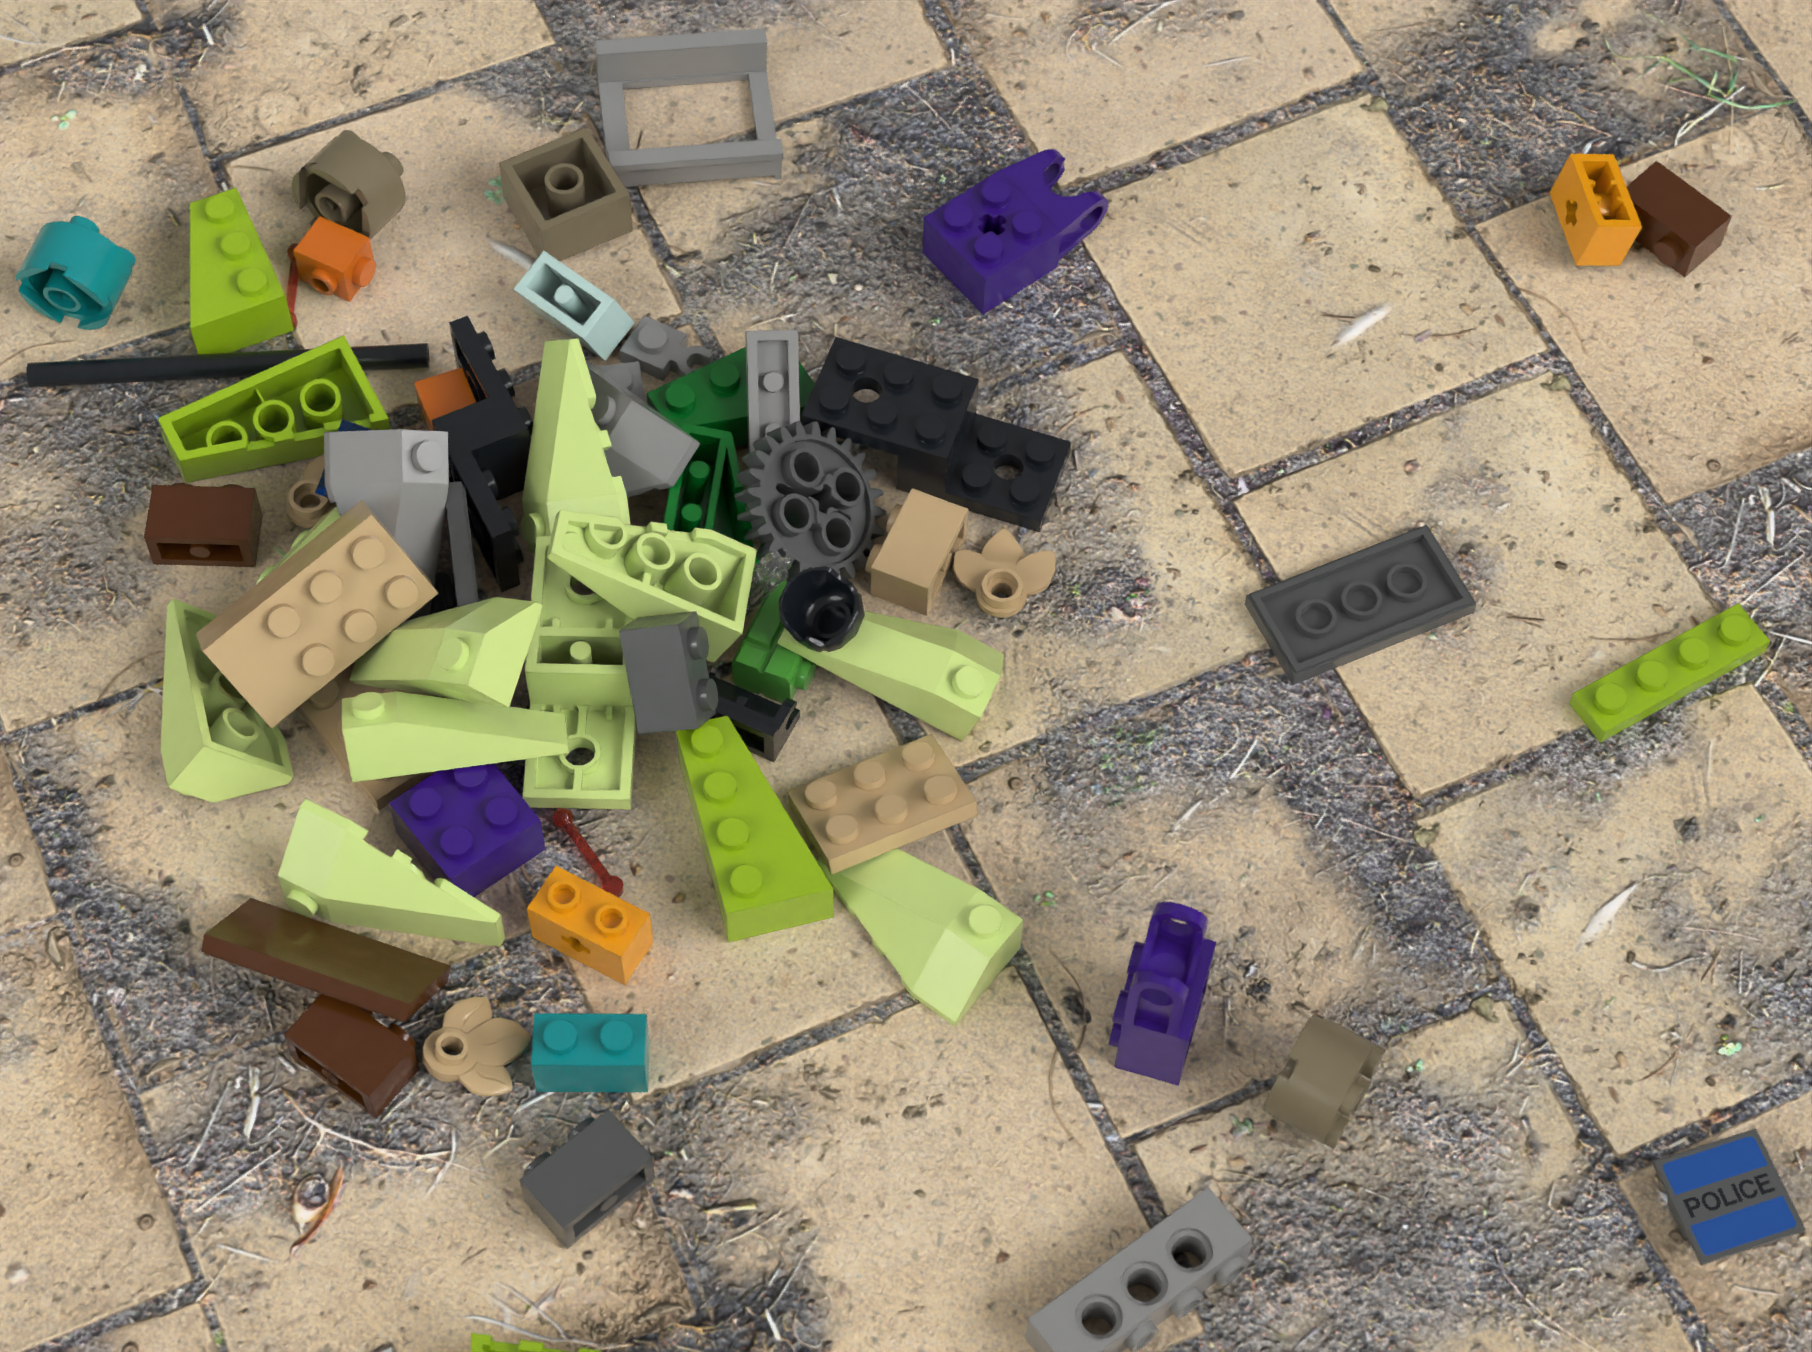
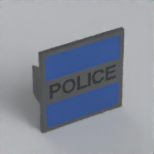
[1652,1128,1806,1266]

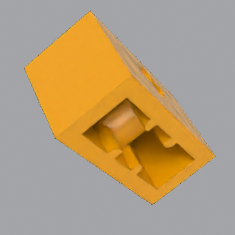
[1549,154,1642,266]
[527,866,653,985]

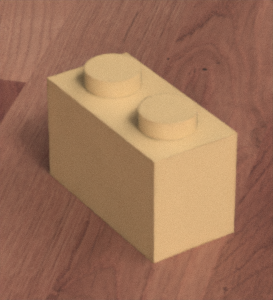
[865,488,968,616]

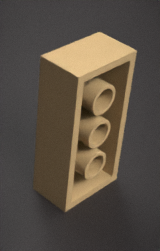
[196,500,438,729]

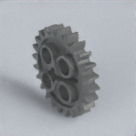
[735,421,886,581]

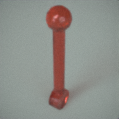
[286,243,299,329]
[553,808,624,897]

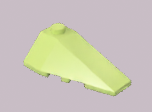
[521,338,631,553]
[349,597,543,707]
[777,611,1004,741]

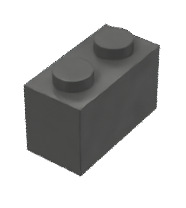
[619,611,718,734]
[520,1109,655,1249]

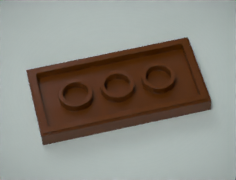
[201,898,451,1022]

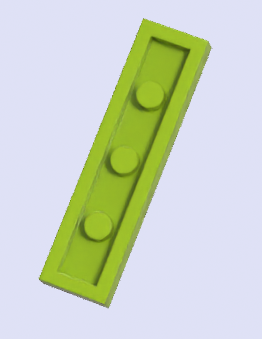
[1569,603,1770,743]

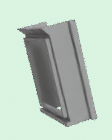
[595,28,783,187]

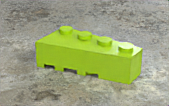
[158,335,390,483]
[676,715,834,943]

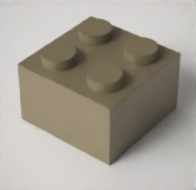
[499,127,633,261]

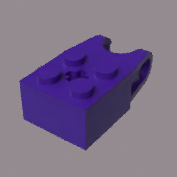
[922,149,1109,314]
[1108,902,1216,1086]

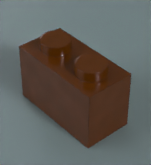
[1626,161,1732,277]
[144,483,263,567]
[284,994,420,1119]

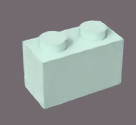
[514,251,635,361]

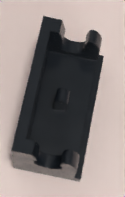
[706,663,800,762]

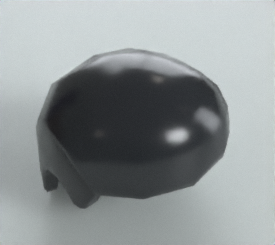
[778,566,865,652]

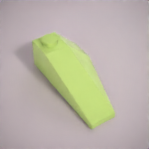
[546,510,757,663]
[160,599,294,803]
[342,692,569,783]
[278,798,506,947]
[817,848,1023,1026]

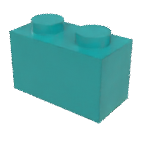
[531,1013,650,1093]

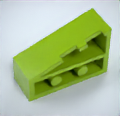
[190,187,294,354]

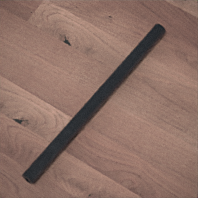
[27,343,430,388]

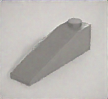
[324,429,449,621]

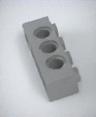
[1025,1187,1252,1352]

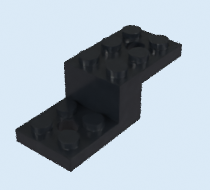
[432,315,533,592]
[801,337,1072,532]

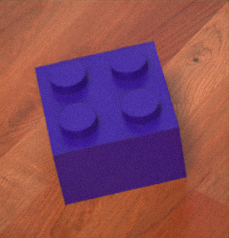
[389,763,546,897]

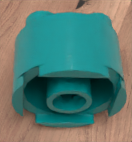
[16,216,136,330]

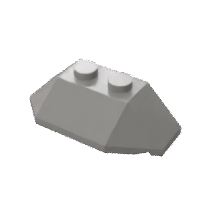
[586,361,700,497]

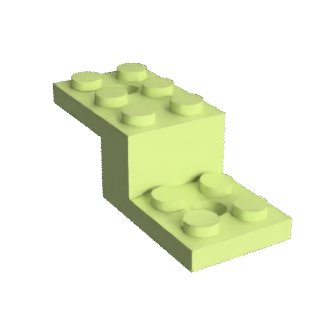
[522,536,637,810]

